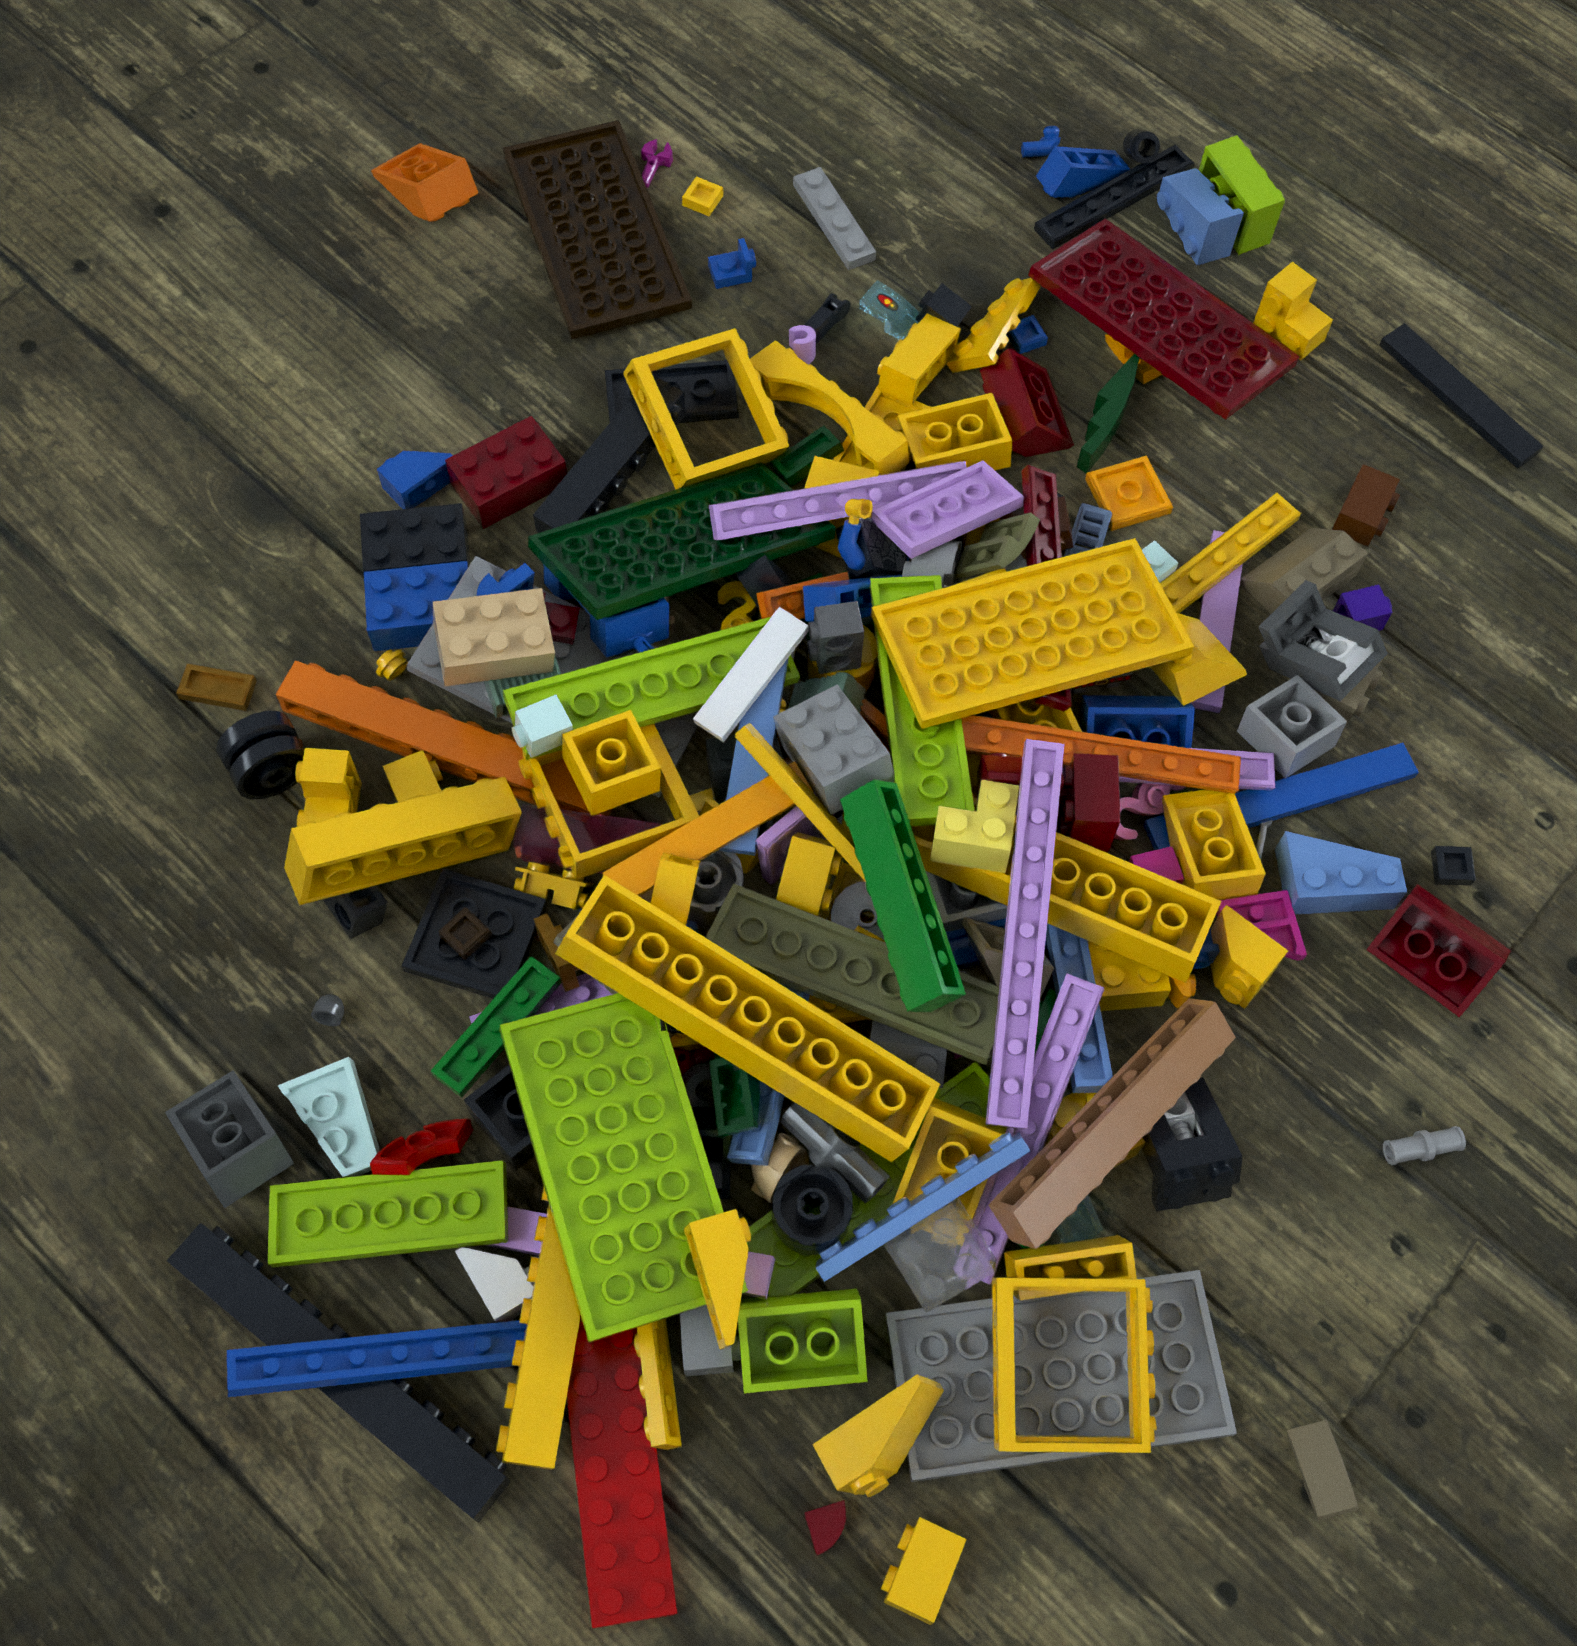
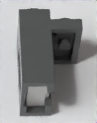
[1259,580,1388,701]

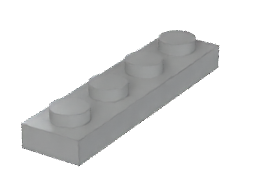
[793,167,876,270]

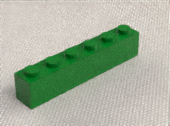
[840,779,966,1012]

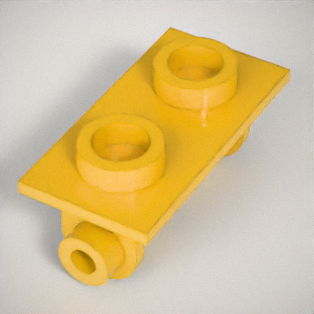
[514,861,594,910]

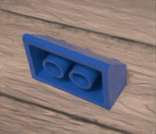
[1080,695,1195,748]

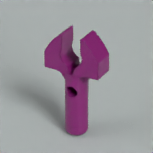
[641,139,673,188]

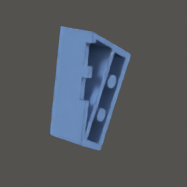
[1275,831,1407,914]

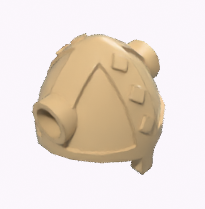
[751,1133,809,1203]

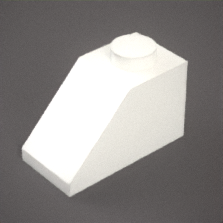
[455,1247,534,1323]

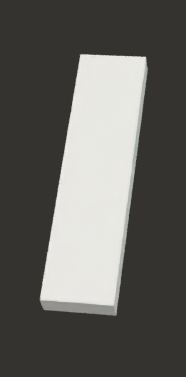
[693,607,809,743]

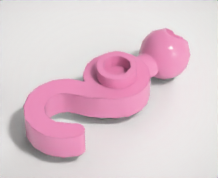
[1114,783,1186,841]

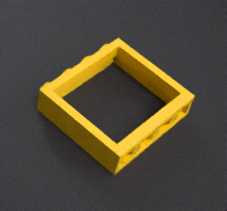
[623,328,789,489]
[518,724,699,880]
[992,1278,1157,1453]

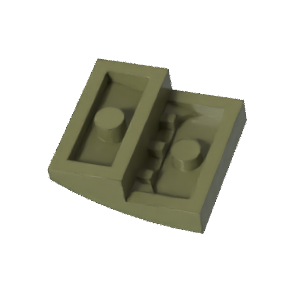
[954,512,1040,578]

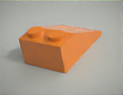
[371,143,478,222]

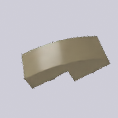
[1287,1419,1358,1521]

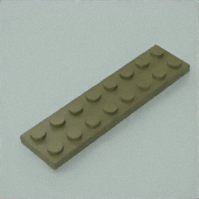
[706,883,999,1065]

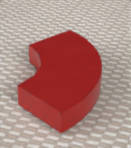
[370,1119,473,1175]

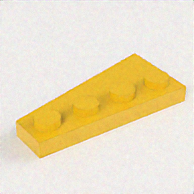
[946,278,1041,373]

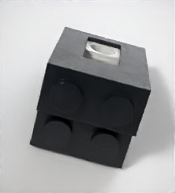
[1142,1077,1243,1212]

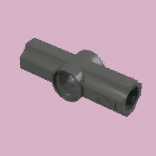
[780,1103,890,1203]

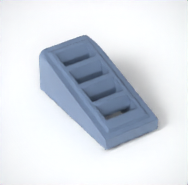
[1064,503,1112,557]

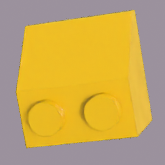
[1211,905,1288,1009]

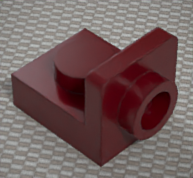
[543,592,580,645]

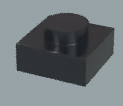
[1431,846,1476,886]

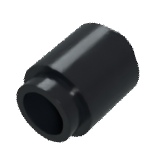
[1123,129,1160,163]

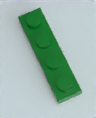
[431,956,562,1098]

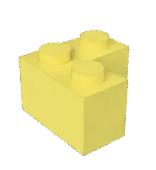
[930,780,1019,873]

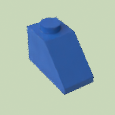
[377,451,453,509]

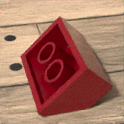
[980,348,1074,457]
[1366,884,1511,1018]

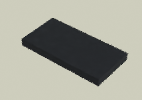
[605,360,739,423]

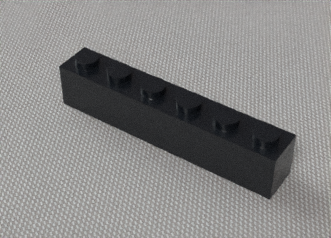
[533,374,686,533]

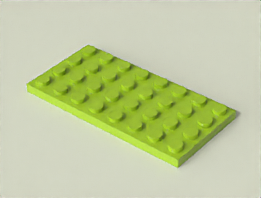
[499,993,748,1343]

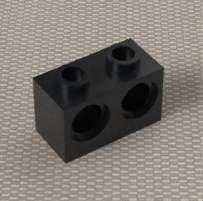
[322,885,388,939]

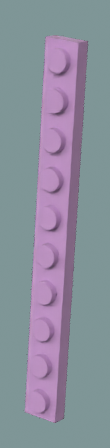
[986,739,1064,1129]

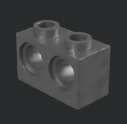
[807,601,864,674]

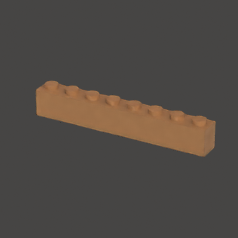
[988,998,1236,1249]

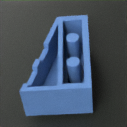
[1157,168,1244,265]

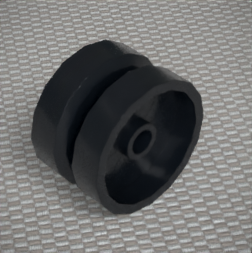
[216,711,306,800]

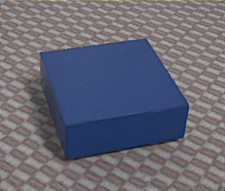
[1006,315,1048,354]

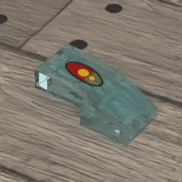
[859,280,920,340]

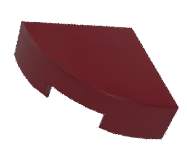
[804,1500,846,1556]

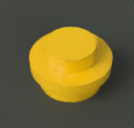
[376,649,408,681]

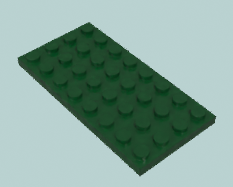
[528,462,836,620]

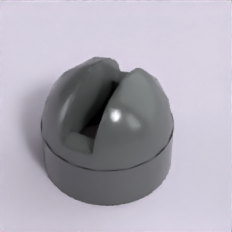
[311,994,344,1026]

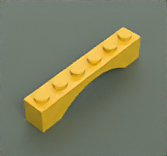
[750,340,909,475]

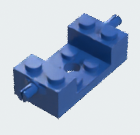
[543,564,669,658]

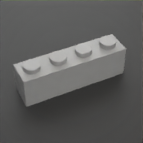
[680,1306,741,1377]

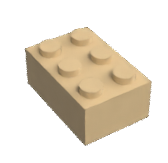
[433,588,555,686]

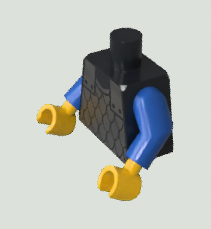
[836,499,910,579]

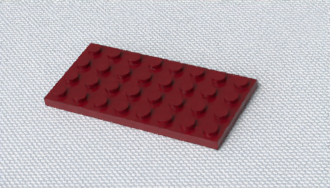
[1028,218,1300,420]

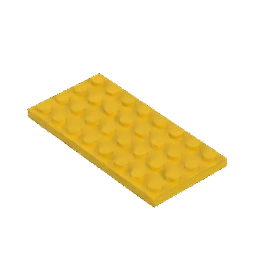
[871,538,1194,729]

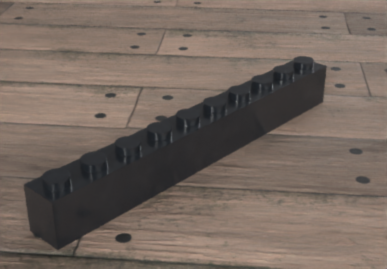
[167,1223,511,1523]

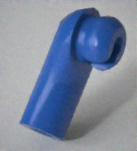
[1021,126,1061,158]

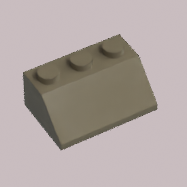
[1240,528,1368,614]

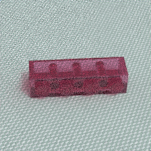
[513,804,663,874]

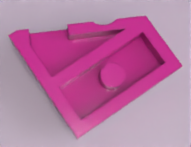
[1216,890,1307,961]

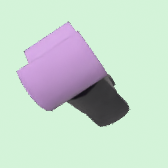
[789,293,851,364]

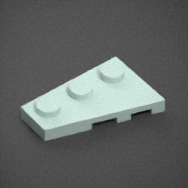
[278,1057,380,1178]

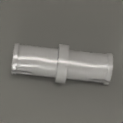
[1383,1126,1466,1165]

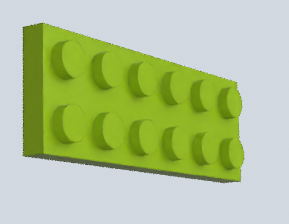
[268,1160,508,1268]

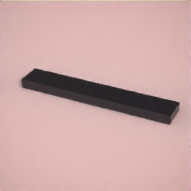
[1034,145,1195,249]
[1379,323,1543,469]

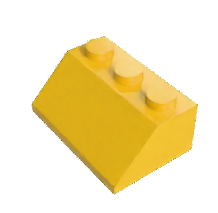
[1150,613,1247,706]

